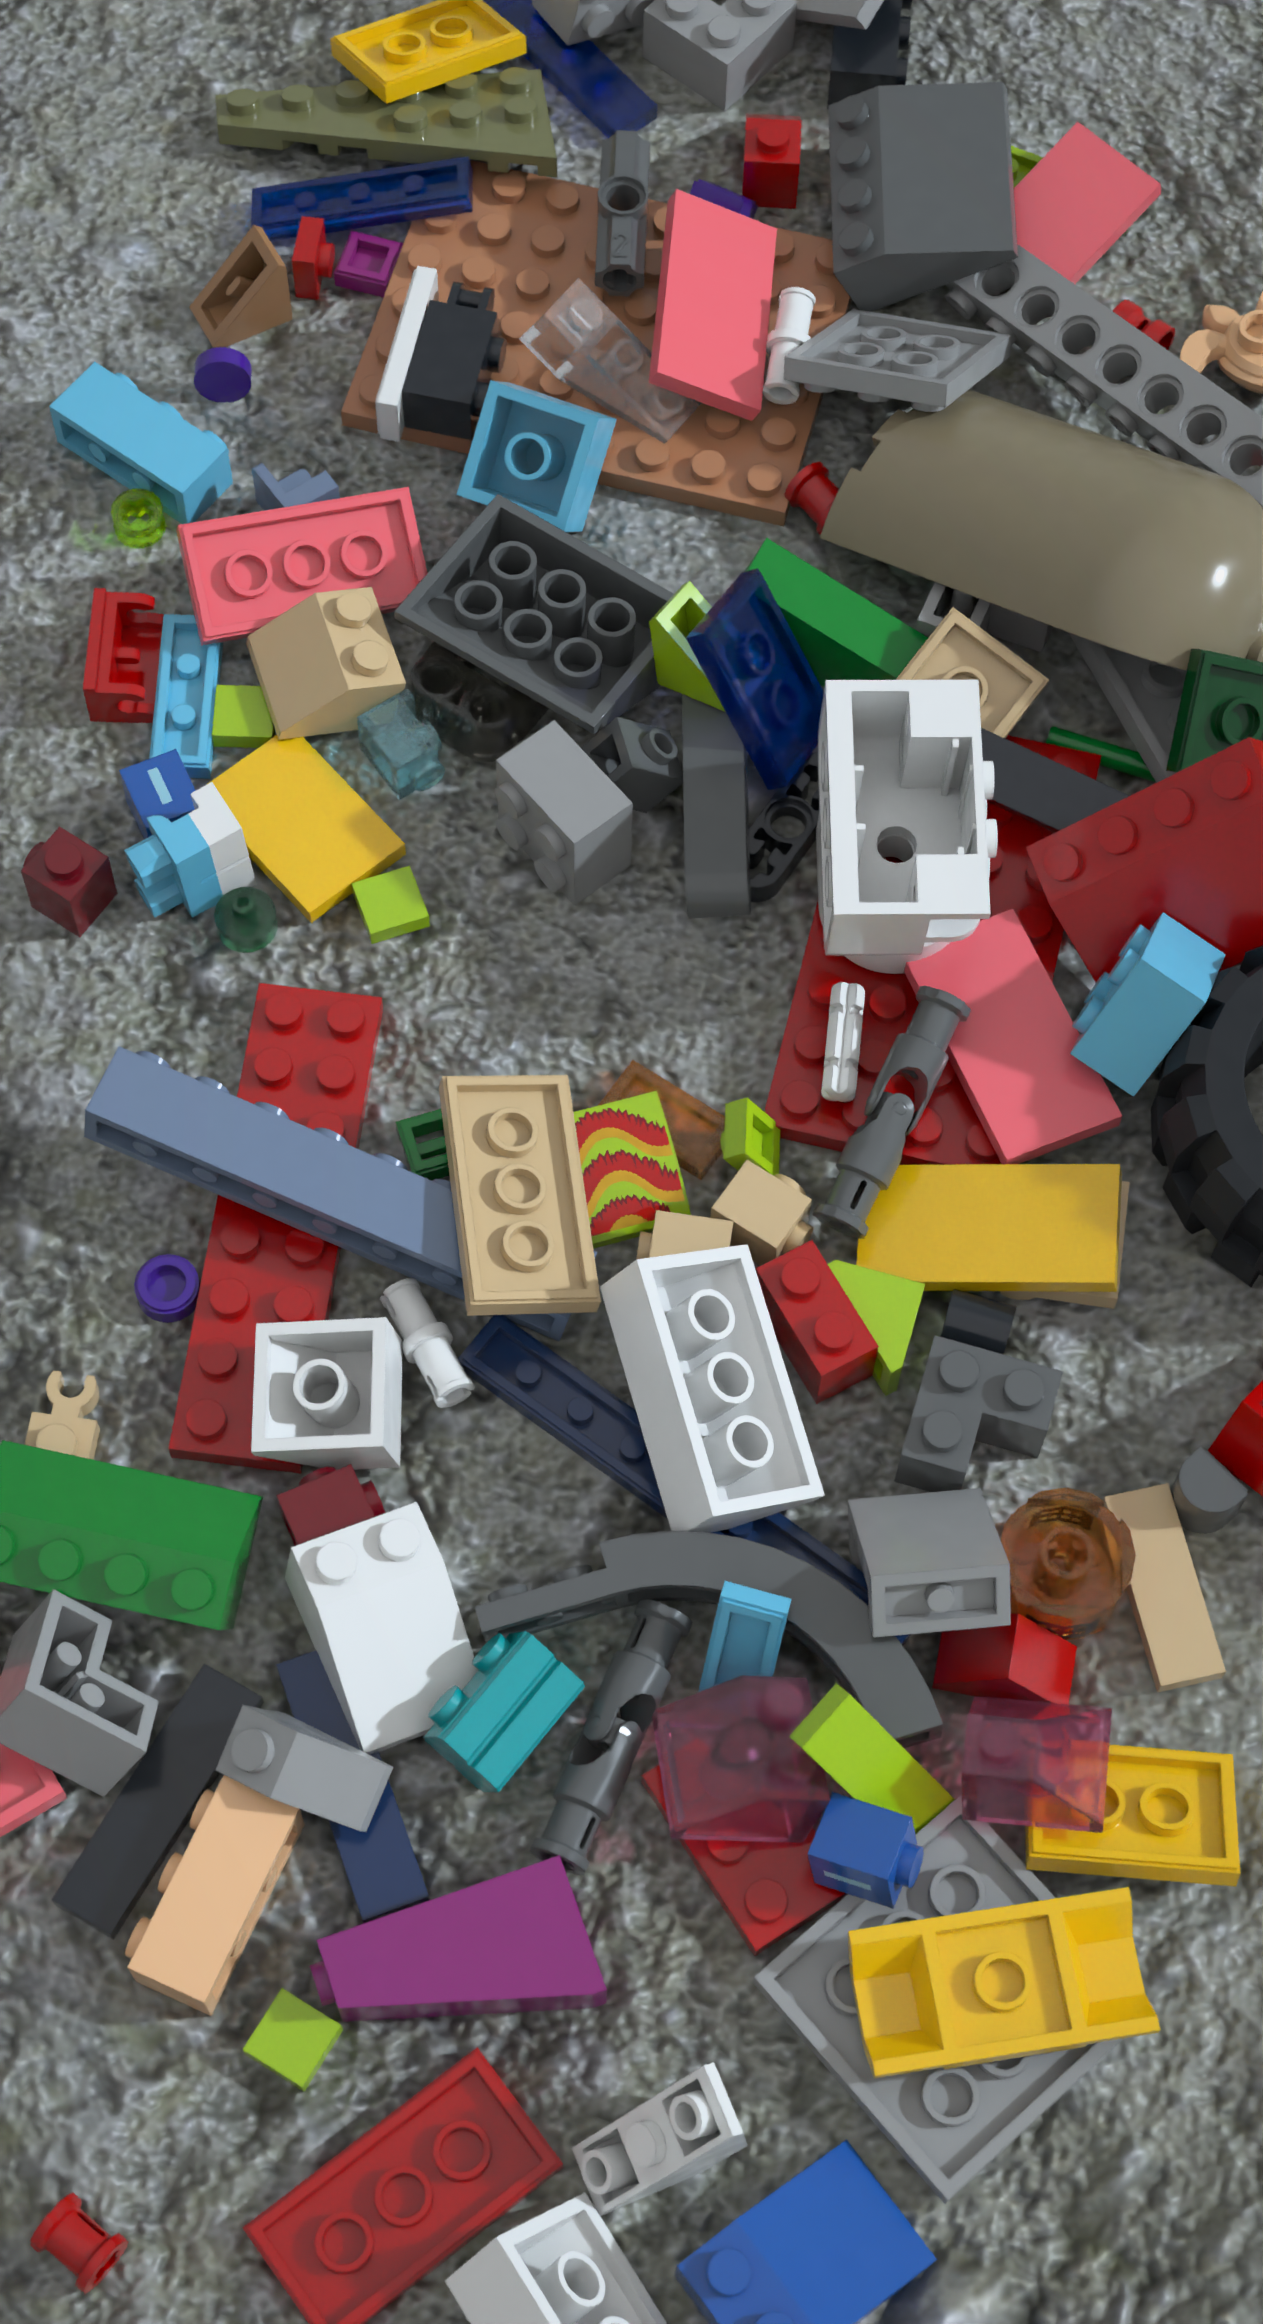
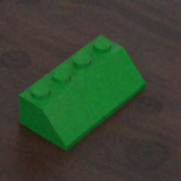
[0,1440,263,1630]

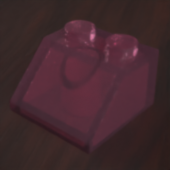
[652,1675,830,1843]

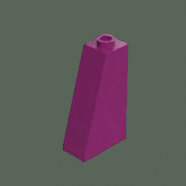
[310,1855,607,2022]

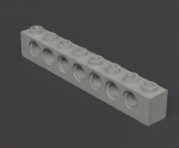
[945,244,1263,507]

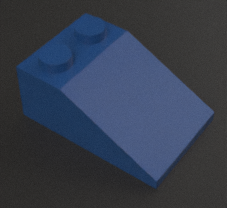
[675,2139,937,2324]

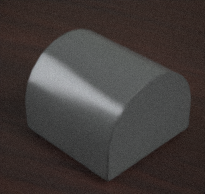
[1170,1446,1248,1534]

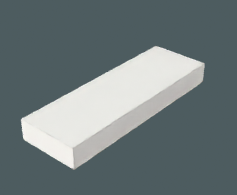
[375,266,439,442]

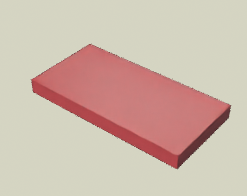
[649,189,777,421]
[176,487,428,646]
[904,909,1123,1164]

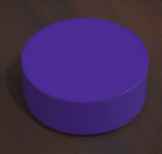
[194,347,252,403]
[134,1254,200,1323]

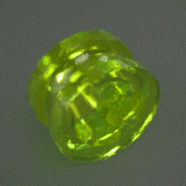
[111,488,166,548]

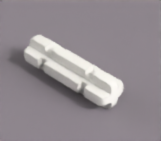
[821,982,865,1103]

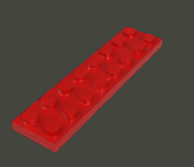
[168,983,383,1474]

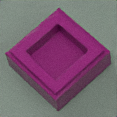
[334,231,404,297]

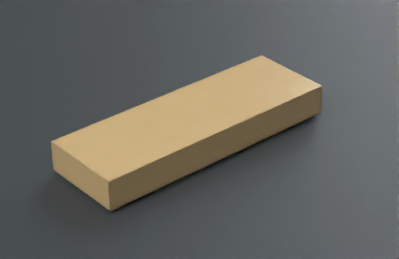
[1101,1483,1226,1693]

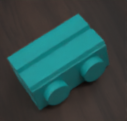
[423,1631,585,1793]

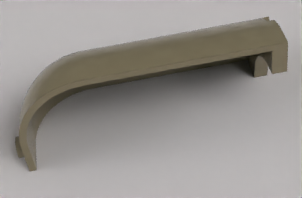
[820,389,1263,671]

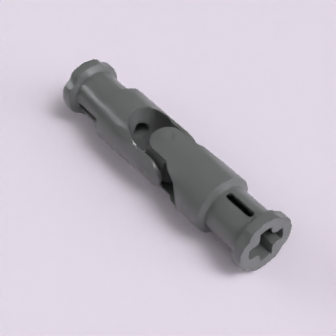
[813,986,971,1239]
[530,1599,693,1876]

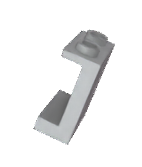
[848,1488,1011,1638]

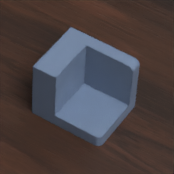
[252,463,340,511]

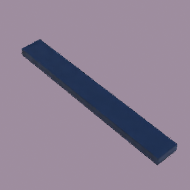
[458,1315,911,1645]

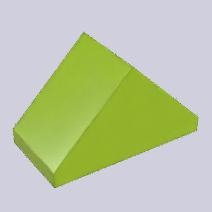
[649,581,768,713]
[828,1260,925,1396]

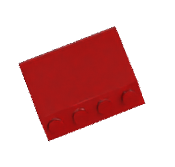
[1026,737,1263,983]

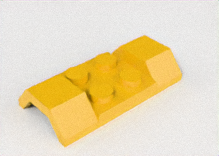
[847,1887,1160,2078]

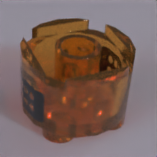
[1000,1487,1136,1641]

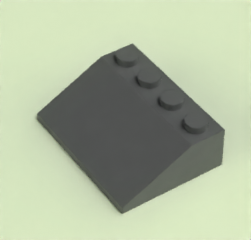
[828,82,1018,312]
[394,494,674,734]

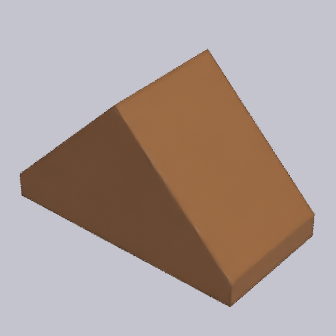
[189,225,293,348]

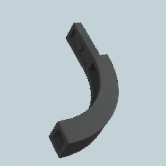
[475,1531,943,1748]

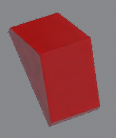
[932,1613,1077,1715]

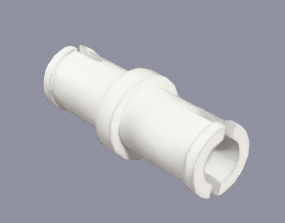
[763,287,816,405]
[380,1278,475,1408]

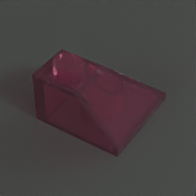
[961,1696,1112,1833]

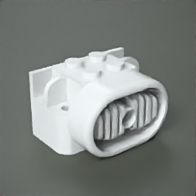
[816,680,998,974]

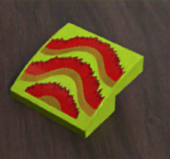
[573,1091,691,1249]

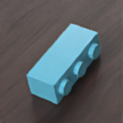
[49,362,233,524]

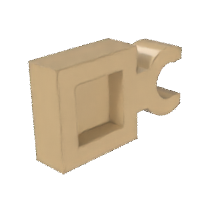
[25,1370,100,1460]

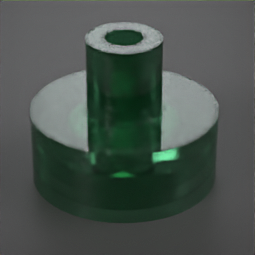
[214,887,278,953]

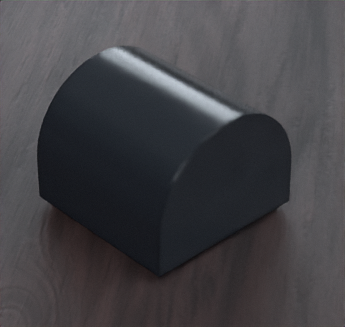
[940,1289,1017,1354]

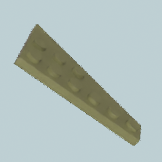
[215,67,557,178]

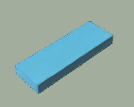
[149,614,223,779]

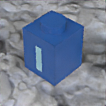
[119,749,196,839]
[807,1792,924,1909]

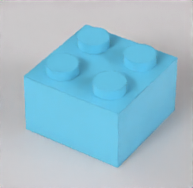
[456,380,617,532]
[1070,912,1226,1097]

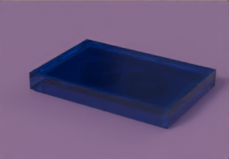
[686,568,824,790]

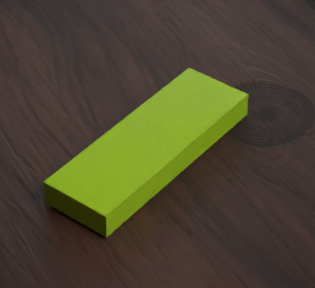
[789,1683,955,1835]

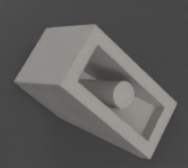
[215,1705,393,1832]

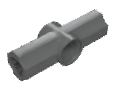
[595,130,650,297]

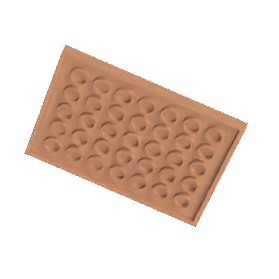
[341,159,852,526]

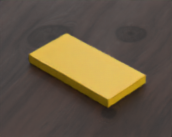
[856,1164,1122,1292]

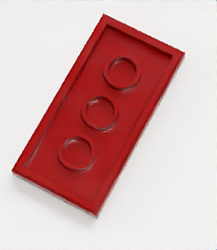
[243,2047,564,2324]

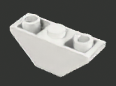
[572,2063,747,2216]

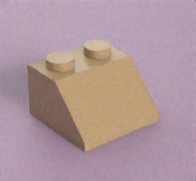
[246,587,406,740]

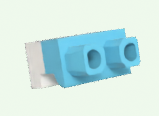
[124,782,257,918]

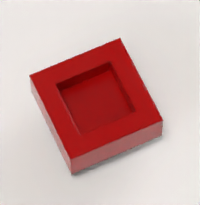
[292,216,335,300]

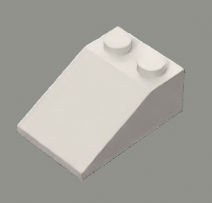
[285,1502,479,1755]

